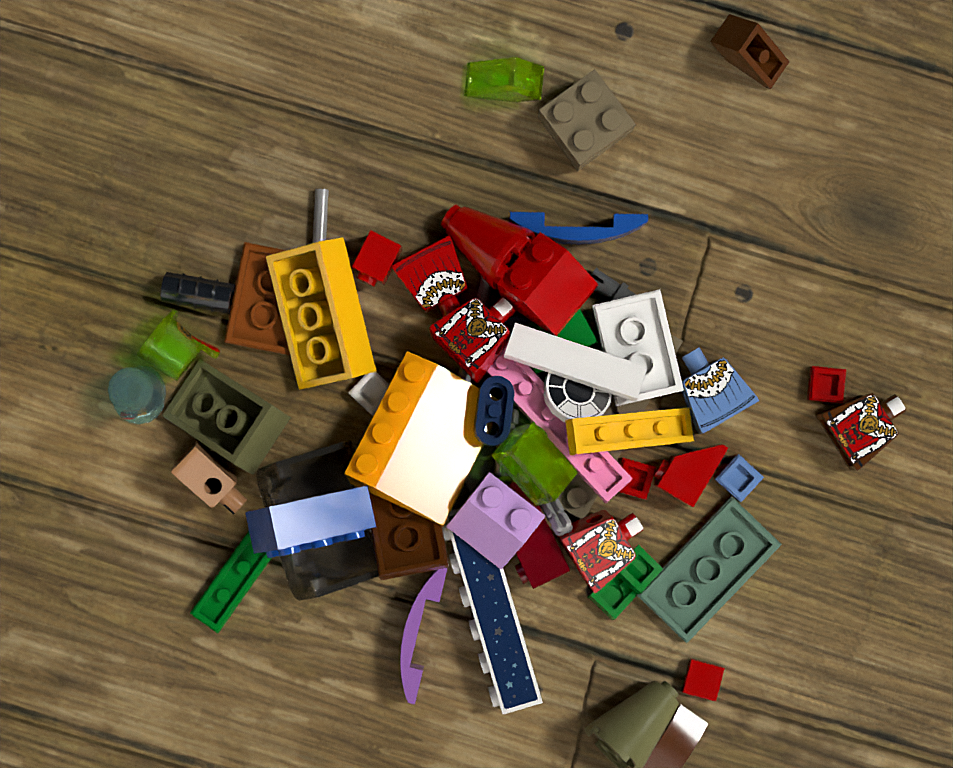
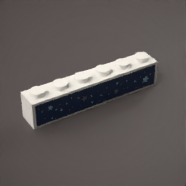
[442,507,543,715]

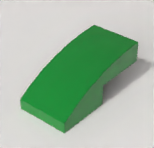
[587,545,663,620]

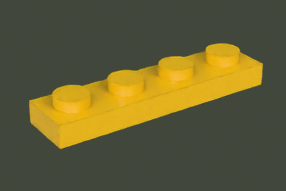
[565,407,694,455]

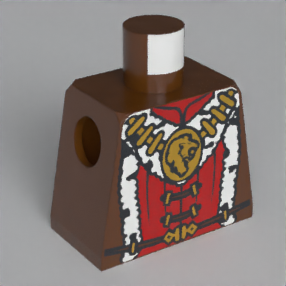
[815,393,906,471]

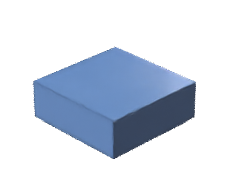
[714,454,764,502]

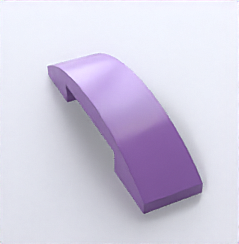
[400,568,447,705]

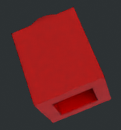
[352,230,403,287]

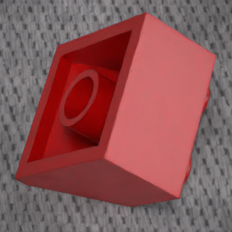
[497,232,598,336]

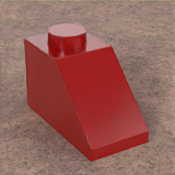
[653,444,728,507]

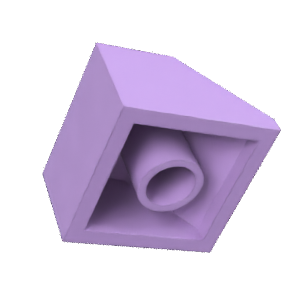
[446,472,545,569]

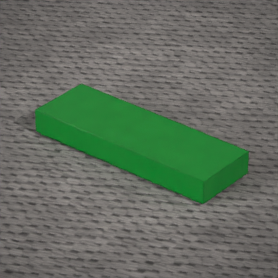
[190,531,272,633]

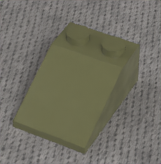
[162,359,291,475]

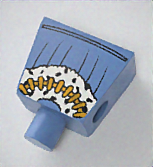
[681,347,759,434]

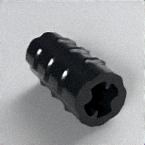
[161,272,235,314]

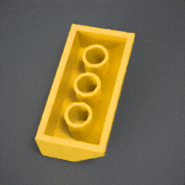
[266,237,376,390]

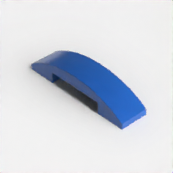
[509,212,648,245]

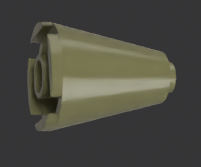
[584,681,679,768]

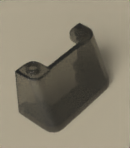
[256,439,379,601]

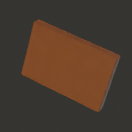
[224,242,290,355]

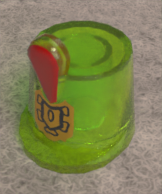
[137,309,220,381]

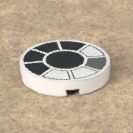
[543,373,612,422]

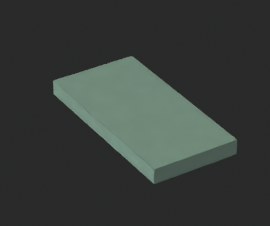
[637,496,782,643]

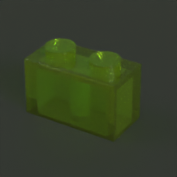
[491,421,578,506]

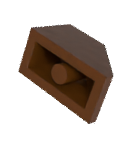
[710,14,789,89]

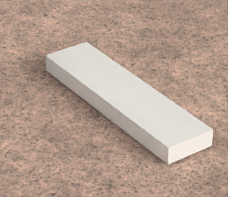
[504,323,648,402]

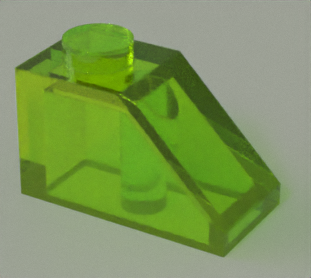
[464,57,544,102]

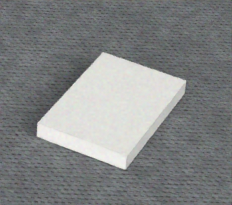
[592,289,684,406]

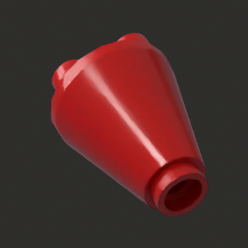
[441,204,536,289]

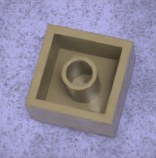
[538,69,636,171]

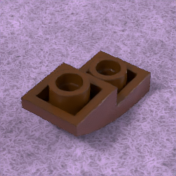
[644,704,708,768]

